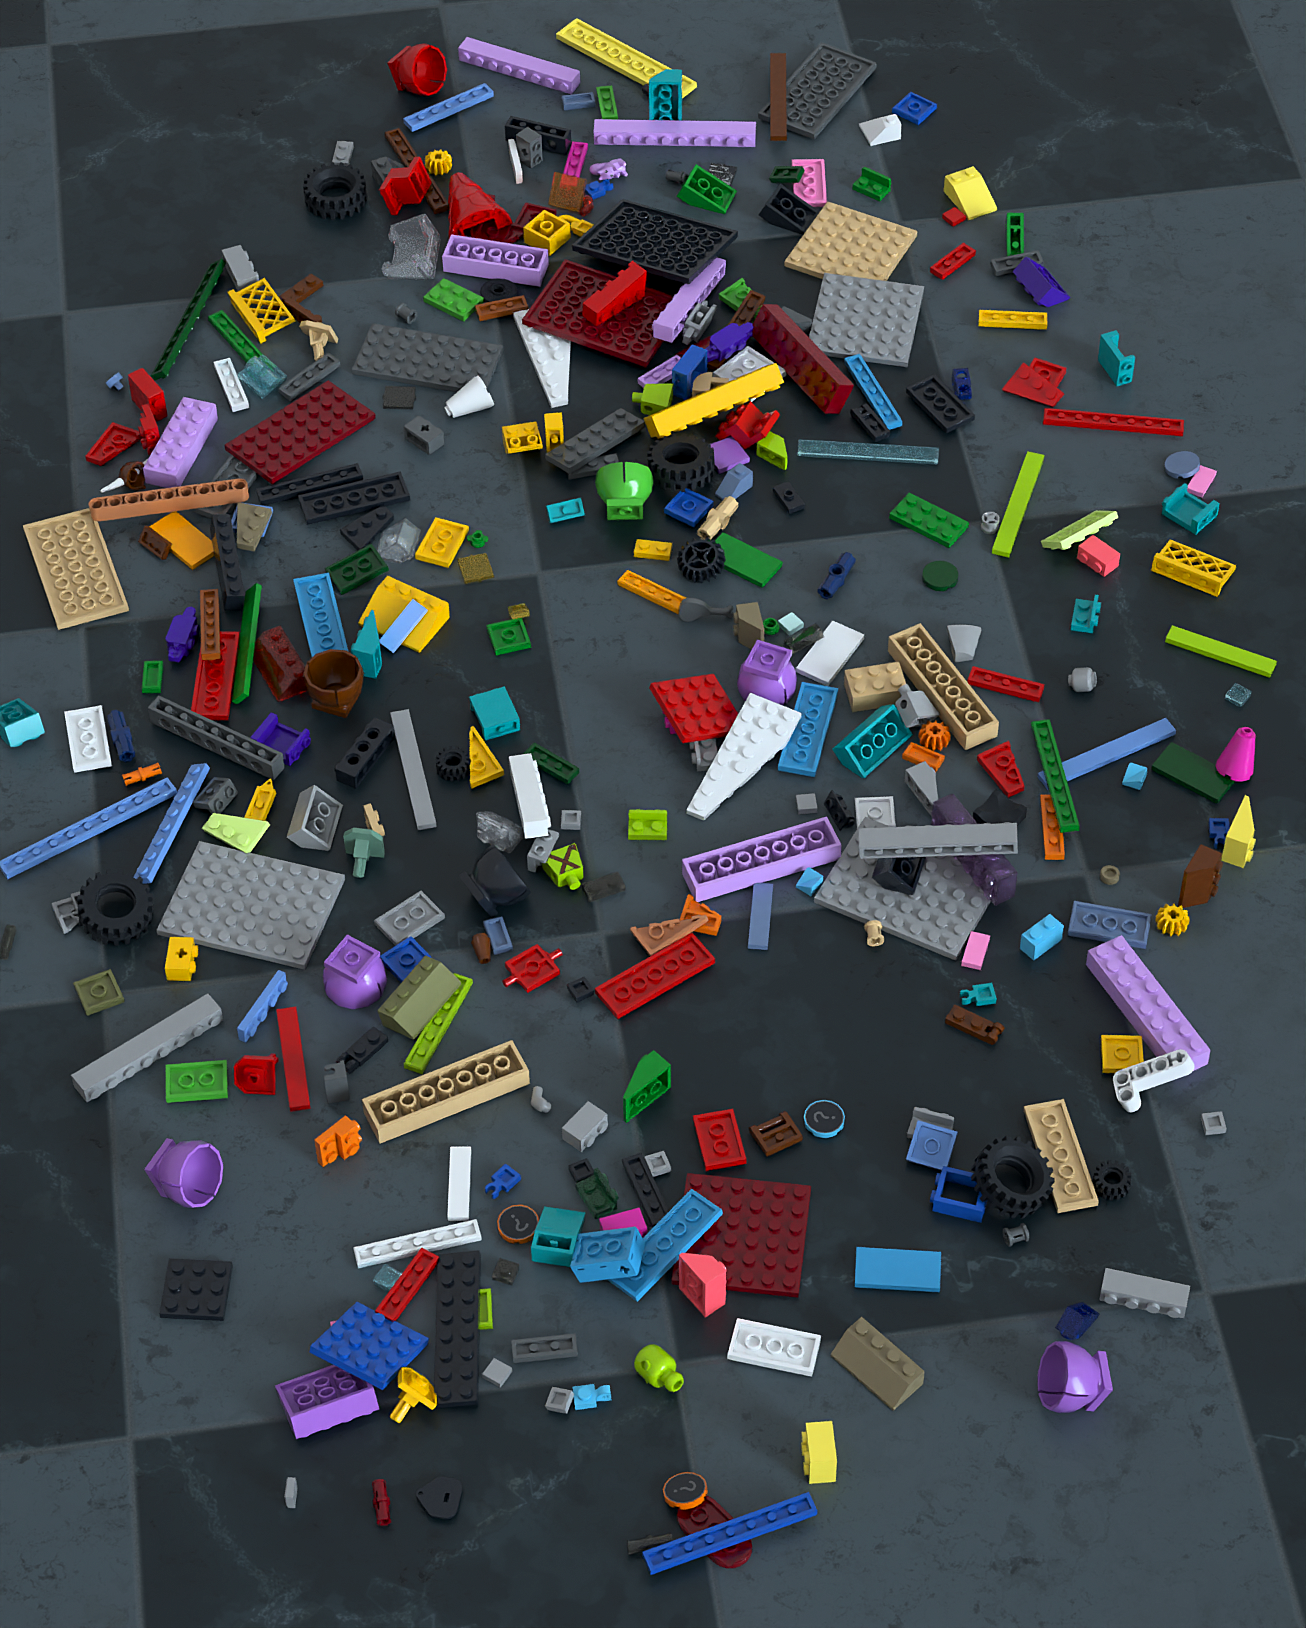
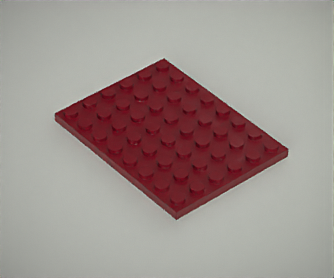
[522,259,673,367]

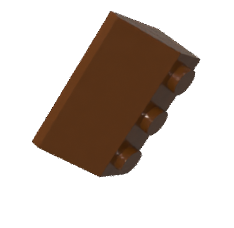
[1178,844,1223,908]

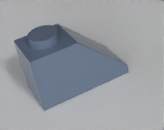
[715,463,753,501]

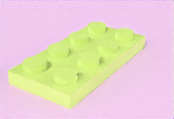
[1041,510,1118,550]

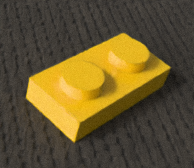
[634,539,672,561]

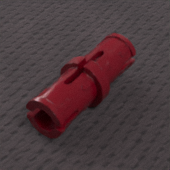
[372,1479,391,1526]

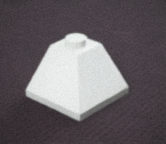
[859,114,901,146]

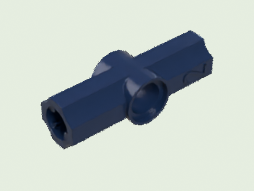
[818,552,856,599]
[107,710,136,762]

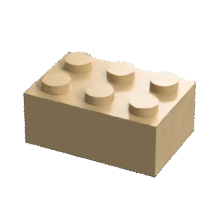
[844,662,906,712]

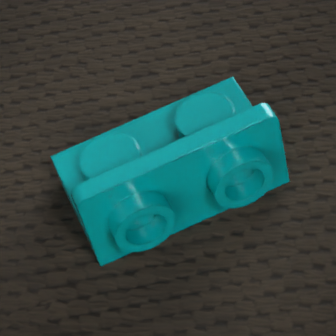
[1071,595,1101,633]

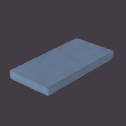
[1068,901,1152,949]

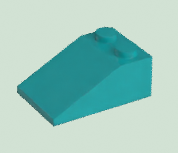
[0,698,45,747]

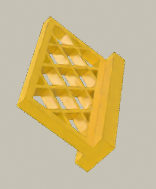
[228,278,295,344]
[1151,540,1236,597]

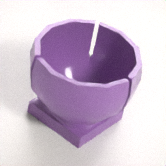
[737,640,797,706]
[323,935,387,1009]
[144,1138,223,1208]
[1037,1341,1113,1413]

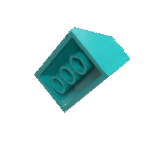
[649,69,682,121]
[832,704,913,778]

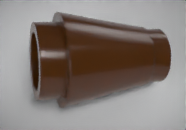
[471,933,491,964]

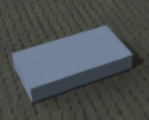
[561,92,596,110]
[483,916,513,955]

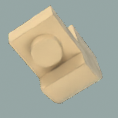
[692,372,729,397]

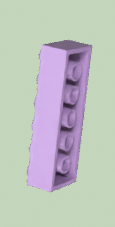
[442,234,549,287]
[143,397,218,488]

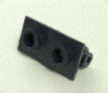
[824,790,855,831]

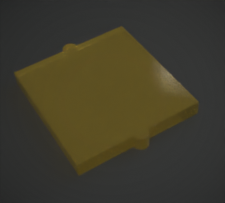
[457,553,494,584]

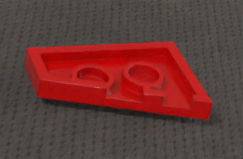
[1002,362,1064,408]
[85,422,143,466]
[977,741,1024,798]

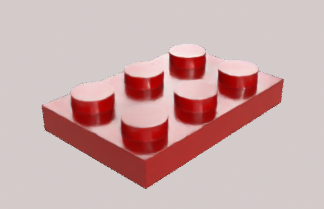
[693,1109,746,1171]

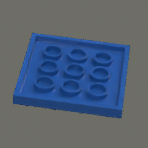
[309,1302,429,1390]

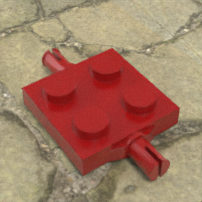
[502,944,563,993]

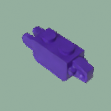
[706,322,754,362]
[165,606,200,662]

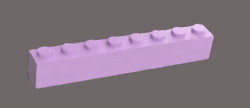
[458,37,580,95]
[652,258,726,343]

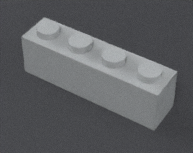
[1099,1268,1190,1318]

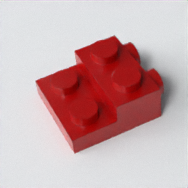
[138,404,160,455]

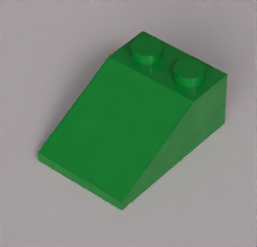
[676,164,737,214]
[623,1050,671,1123]

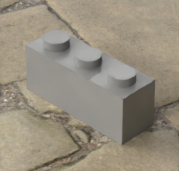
[222,245,259,291]

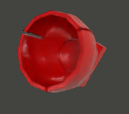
[387,43,447,96]

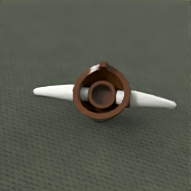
[100,458,149,493]

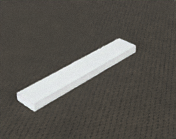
[353,1219,482,1269]

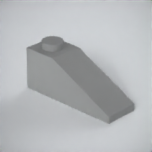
[905,761,939,820]

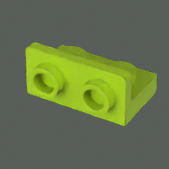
[628,809,667,840]

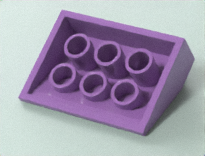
[275,1365,379,1439]

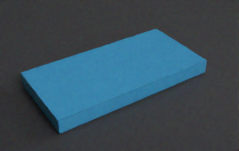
[855,1247,941,1292]

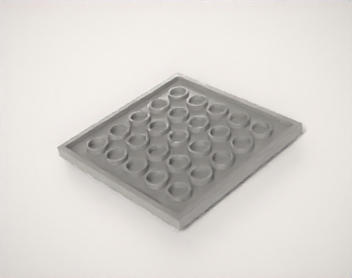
[809,273,924,367]

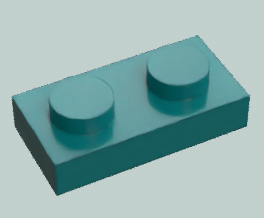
[546,498,585,523]

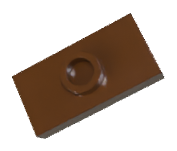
[138,526,172,560]

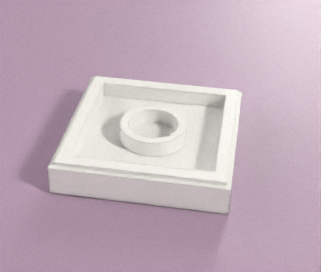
[855,796,896,829]

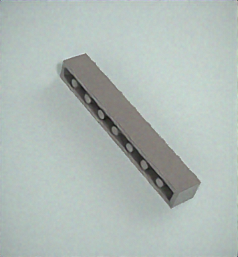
[859,822,1018,859]
[71,994,223,1102]

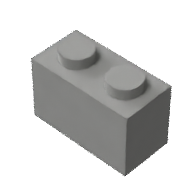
[562,1101,608,1152]

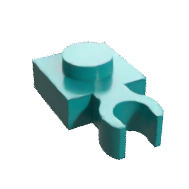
[960,983,997,1006]

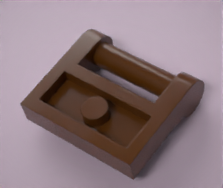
[748,1111,803,1157]

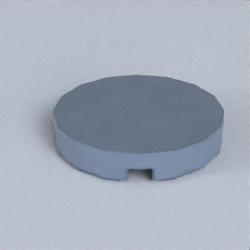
[1165,451,1200,478]

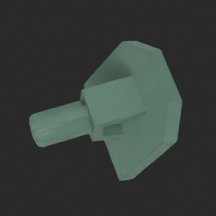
[343,828,385,878]

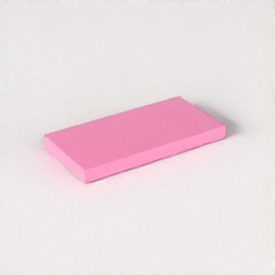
[792,159,827,207]

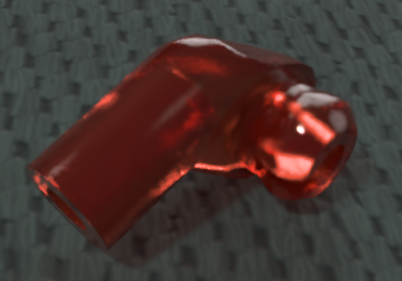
[579,195,594,217]

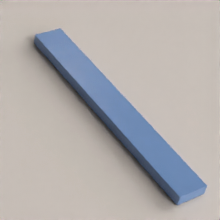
[1037,718,1176,790]

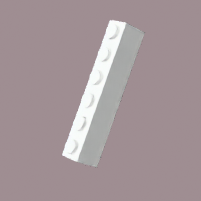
[509,753,551,839]

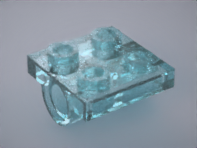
[238,354,287,399]

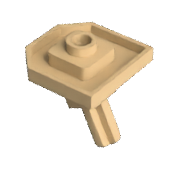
[299,320,338,361]

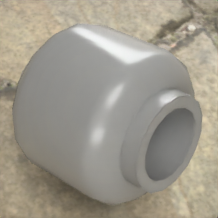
[1068,667,1097,692]

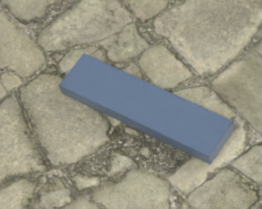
[748,883,773,950]

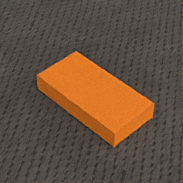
[902,742,945,773]

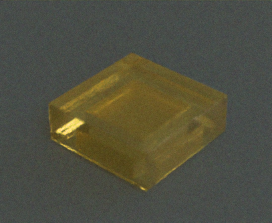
[508,603,530,619]

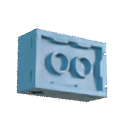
[570,1227,645,1283]

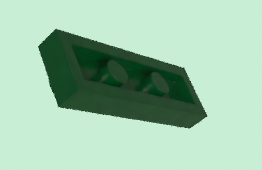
[523,742,579,785]

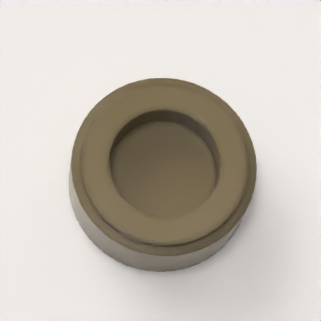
[1100,865,1120,885]

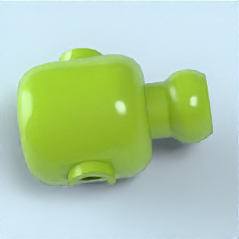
[634,1344,684,1392]

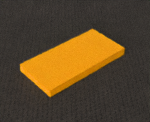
[149,511,215,570]

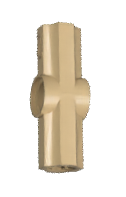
[698,496,738,541]

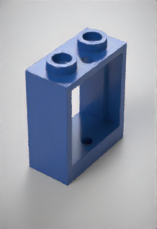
[672,344,707,400]
[930,1166,987,1223]

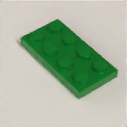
[889,493,969,548]

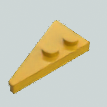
[469,726,504,789]

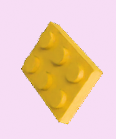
[415,517,469,568]

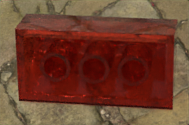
[253,625,307,702]

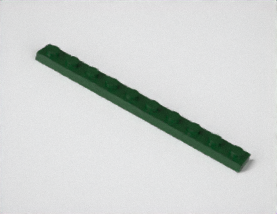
[151,258,226,380]

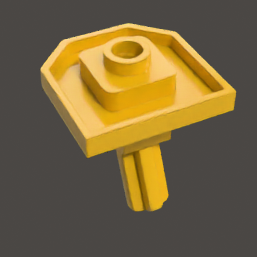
[390,1367,437,1423]

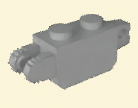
[682,300,717,345]

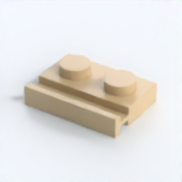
[363,804,385,836]

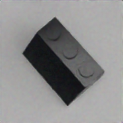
[872,857,926,895]

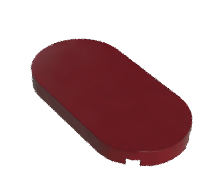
[677,1496,752,1568]

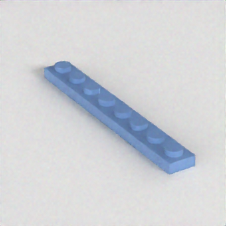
[133,763,210,884]

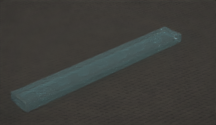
[798,439,939,464]

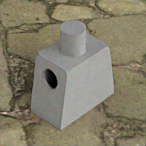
[895,684,940,728]

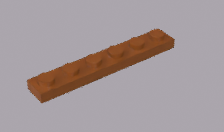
[200,589,220,660]

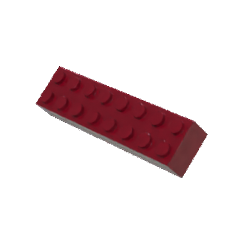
[752,304,854,414]

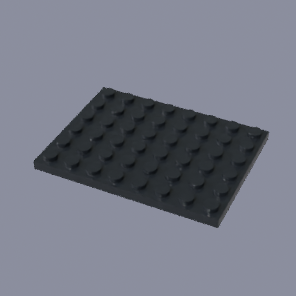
[572,199,738,284]

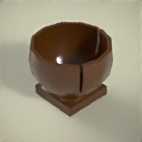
[303,649,364,718]

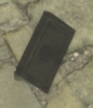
[784,623,824,654]

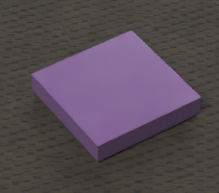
[711,436,750,474]

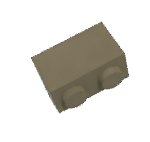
[733,602,764,650]

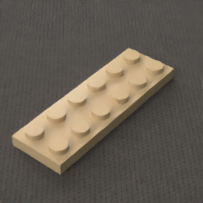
[1024,1099,1099,1213]

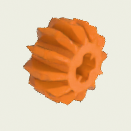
[918,720,951,751]

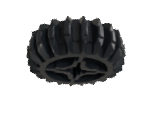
[677,536,726,583]

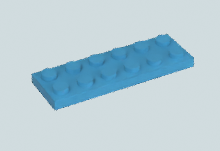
[293,573,349,658]
[778,682,838,777]
[607,1189,723,1302]

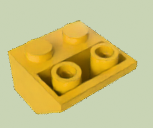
[502,422,543,454]

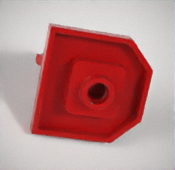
[234,1053,279,1095]

